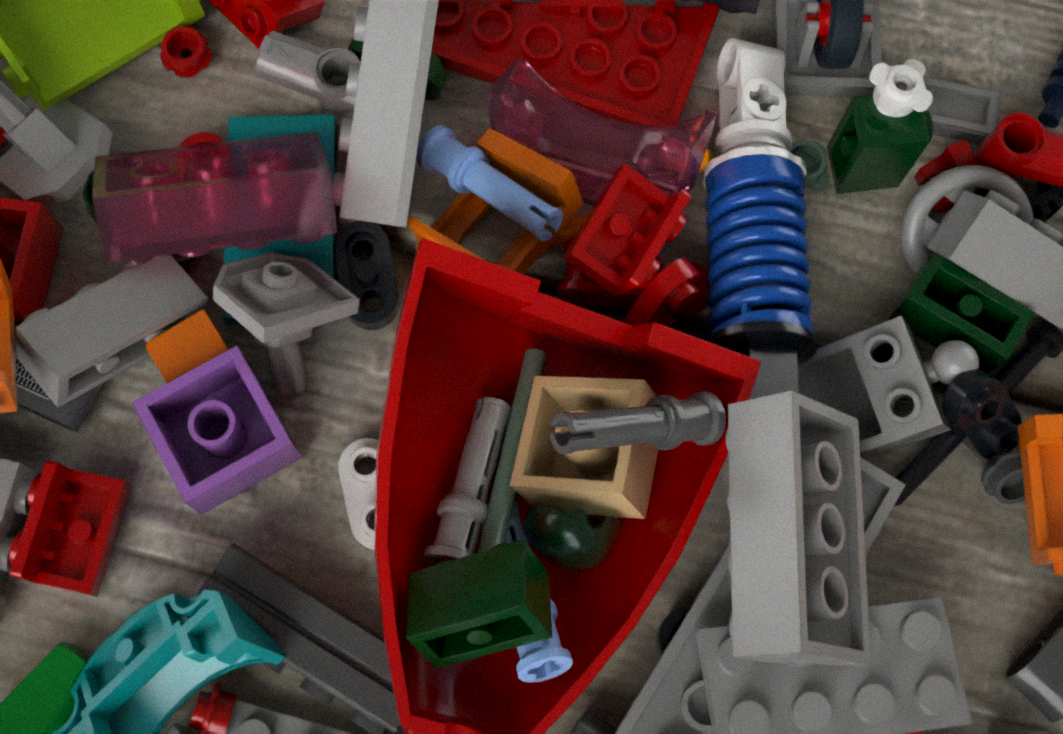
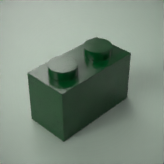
[827,95,933,194]
[888,253,1035,374]
[406,539,552,669]

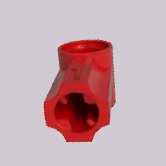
[975,113,1063,188]

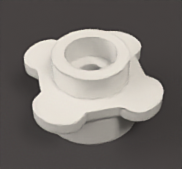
[869,59,933,117]

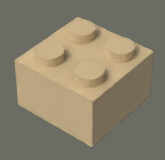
[509,376,658,519]

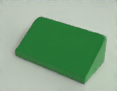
[0,642,89,734]

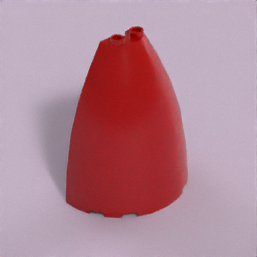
[374,238,761,734]

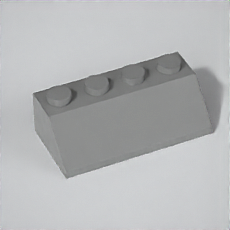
[331,0,439,228]
[726,390,871,666]

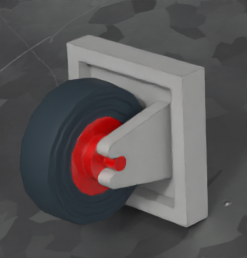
[772,0,882,97]

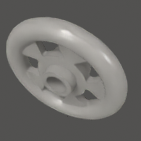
[900,165,1033,275]

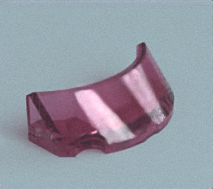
[488,58,718,206]

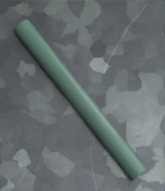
[477,349,547,553]

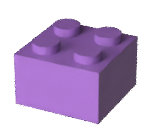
[132,345,303,515]

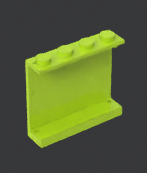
[0,0,206,112]

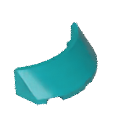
[52,589,287,734]

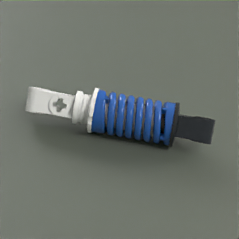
[703,38,817,400]

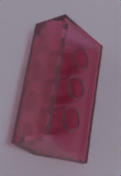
[93,132,337,265]

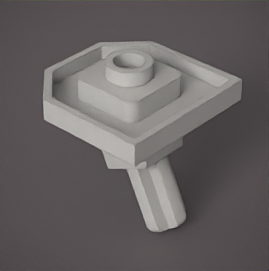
[0,80,113,207]
[213,253,360,396]

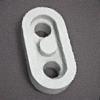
[338,438,379,552]

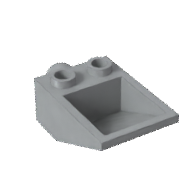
[798,316,979,459]

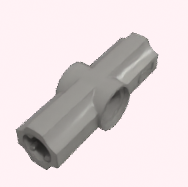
[255,30,361,114]

